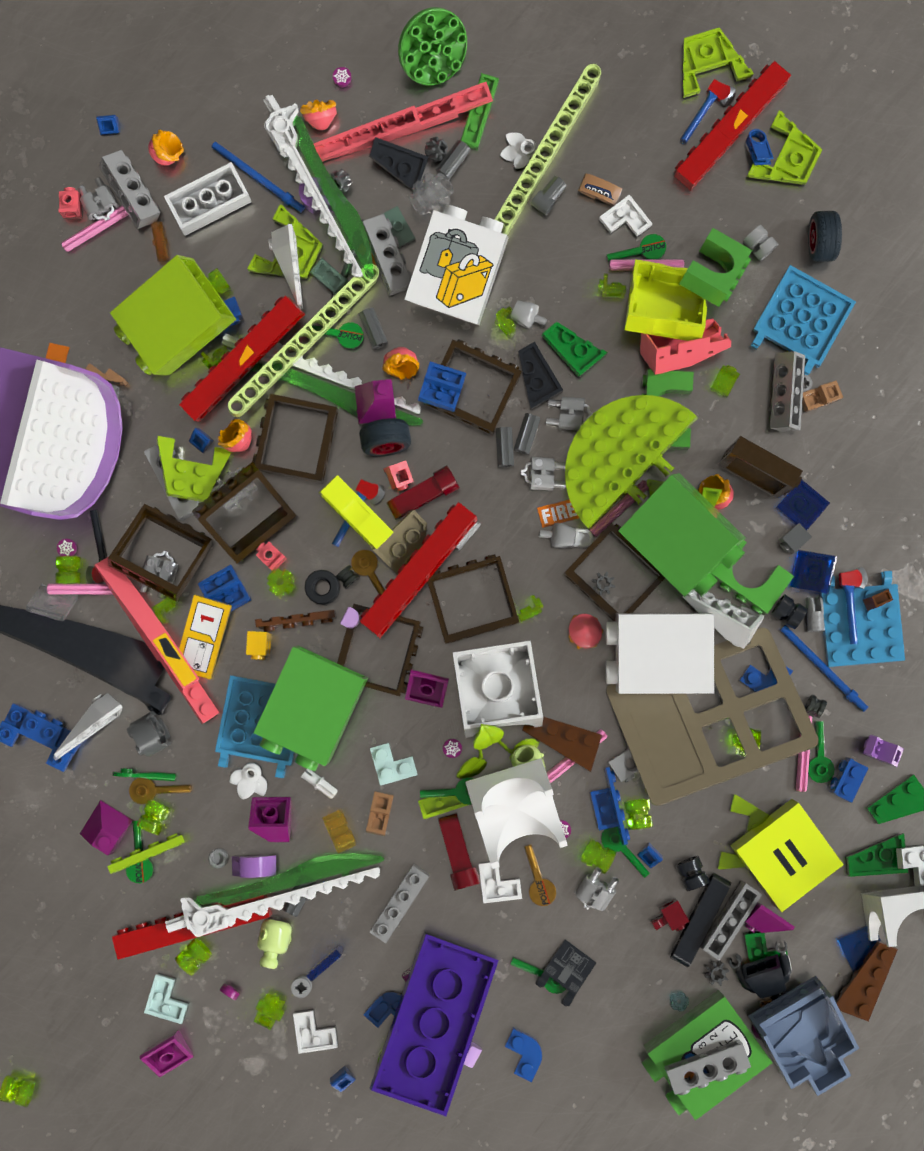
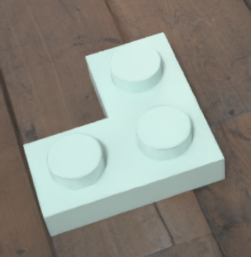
[370,743,418,786]
[144,973,188,1024]

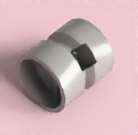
[743,225,779,261]

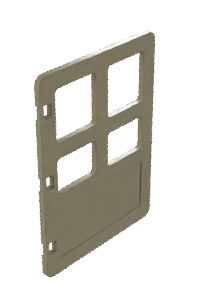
[606,628,819,806]

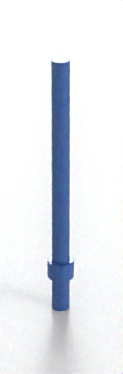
[211,142,305,213]
[780,625,868,712]

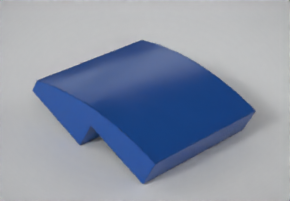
[418,361,466,412]
[197,565,251,612]

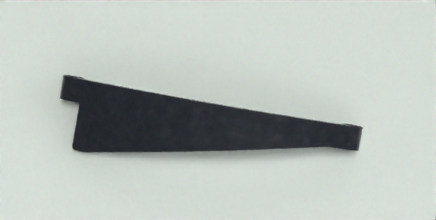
[0,605,171,715]

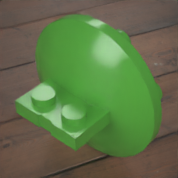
[398,7,467,86]

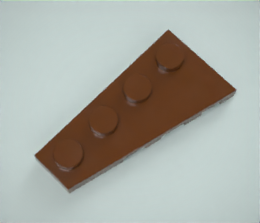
[255,610,337,632]
[522,717,602,772]
[835,940,898,1022]

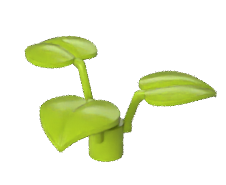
[456,724,540,779]

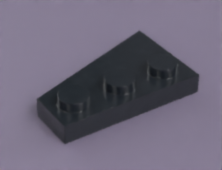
[369,137,428,193]
[518,342,563,410]

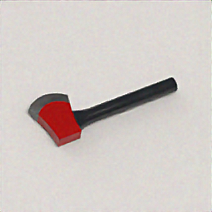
[86,510,107,584]

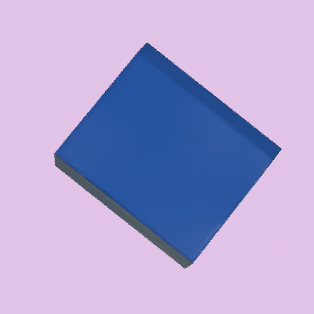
[96,115,119,135]
[189,428,214,453]
[637,843,663,868]
[330,1066,356,1092]

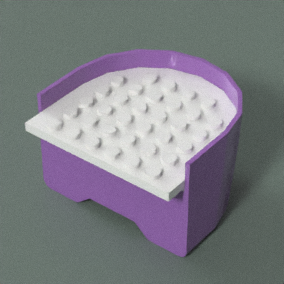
[0,347,122,520]

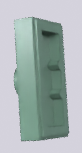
[383,206,416,249]
[310,258,349,295]

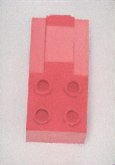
[640,318,731,375]

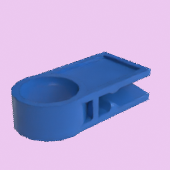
[746,129,774,165]

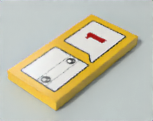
[179,595,232,679]

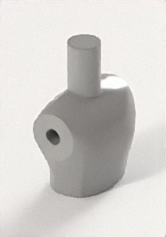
[511,300,547,329]
[539,523,576,548]

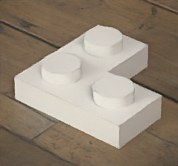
[599,195,652,237]
[896,845,924,886]
[479,862,522,903]
[293,1010,338,1054]

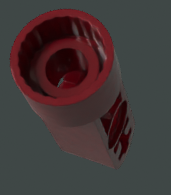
[387,465,460,520]
[438,813,480,891]

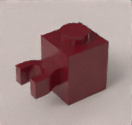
[651,898,689,931]

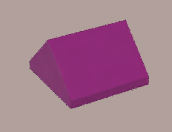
[405,670,449,708]
[139,1030,193,1077]

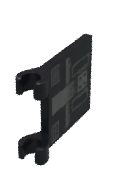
[535,940,596,1006]

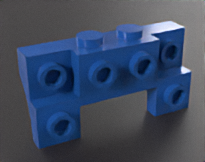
[0,703,81,772]

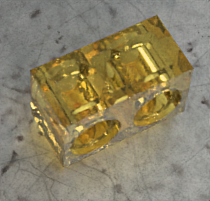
[322,808,357,854]

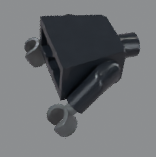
[729,940,792,1000]

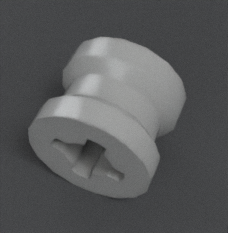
[291,976,312,998]

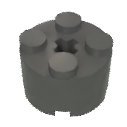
[127,711,171,757]

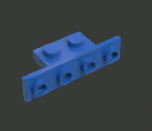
[590,767,630,846]

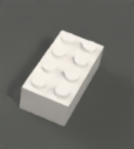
[164,162,252,236]

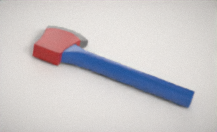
[680,79,736,143]
[332,479,385,547]
[839,567,868,644]

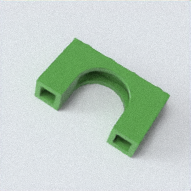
[679,228,752,307]
[642,369,694,450]
[711,541,794,615]

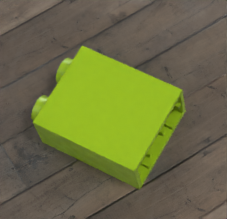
[110,255,237,375]

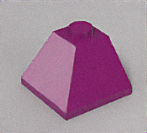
[355,379,396,424]
[248,797,291,842]
[80,800,134,856]
[745,902,795,933]

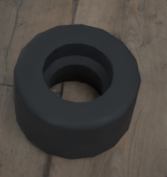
[304,570,340,605]

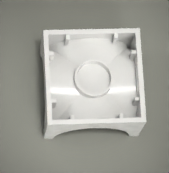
[453,641,543,738]
[466,758,568,869]
[861,886,924,947]

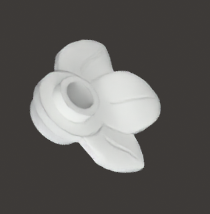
[500,133,537,169]
[229,763,267,799]

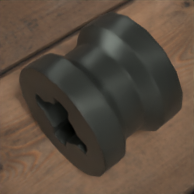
[336,565,360,589]
[805,694,827,718]

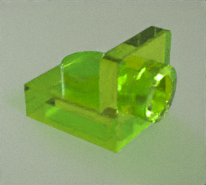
[599,273,626,298]
[495,306,516,339]
[201,346,230,369]
[710,365,740,397]
[518,595,543,623]
[152,597,179,624]

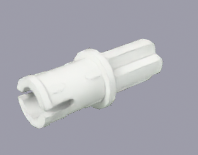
[301,769,337,799]

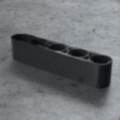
[670,873,731,968]

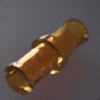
[150,222,169,262]

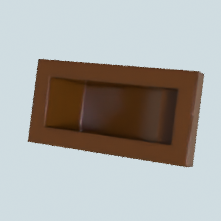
[863,589,893,611]

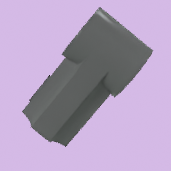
[530,175,567,215]

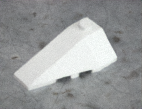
[268,224,303,309]
[682,591,765,649]
[53,693,123,761]

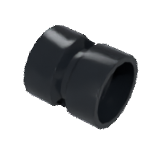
[771,594,808,629]
[675,856,710,891]

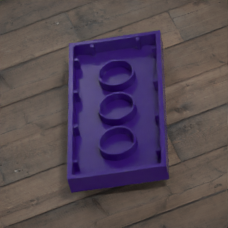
[369,933,499,1116]

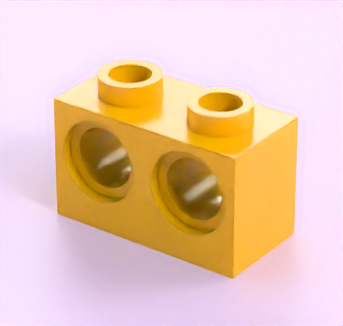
[246,631,272,660]

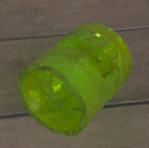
[207,268,231,294]
[55,556,81,584]
[624,799,653,830]
[136,800,171,835]
[580,839,616,874]
[175,938,212,976]
[0,1075,35,1107]

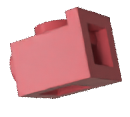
[59,187,82,218]
[383,460,414,491]
[256,542,287,572]

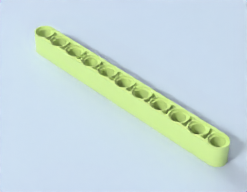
[494,64,601,235]
[228,264,379,417]

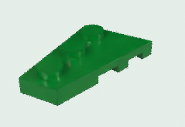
[541,322,608,377]
[866,774,924,824]
[846,833,908,877]

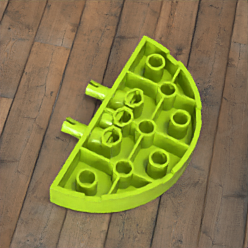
[565,395,698,529]

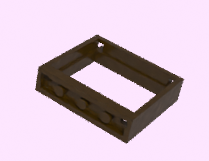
[424,339,522,436]
[252,394,339,484]
[718,436,803,498]
[192,462,297,564]
[108,503,212,602]
[563,523,665,622]
[427,554,519,644]
[337,604,423,697]

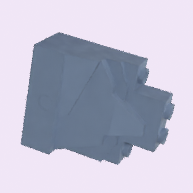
[749,976,859,1096]

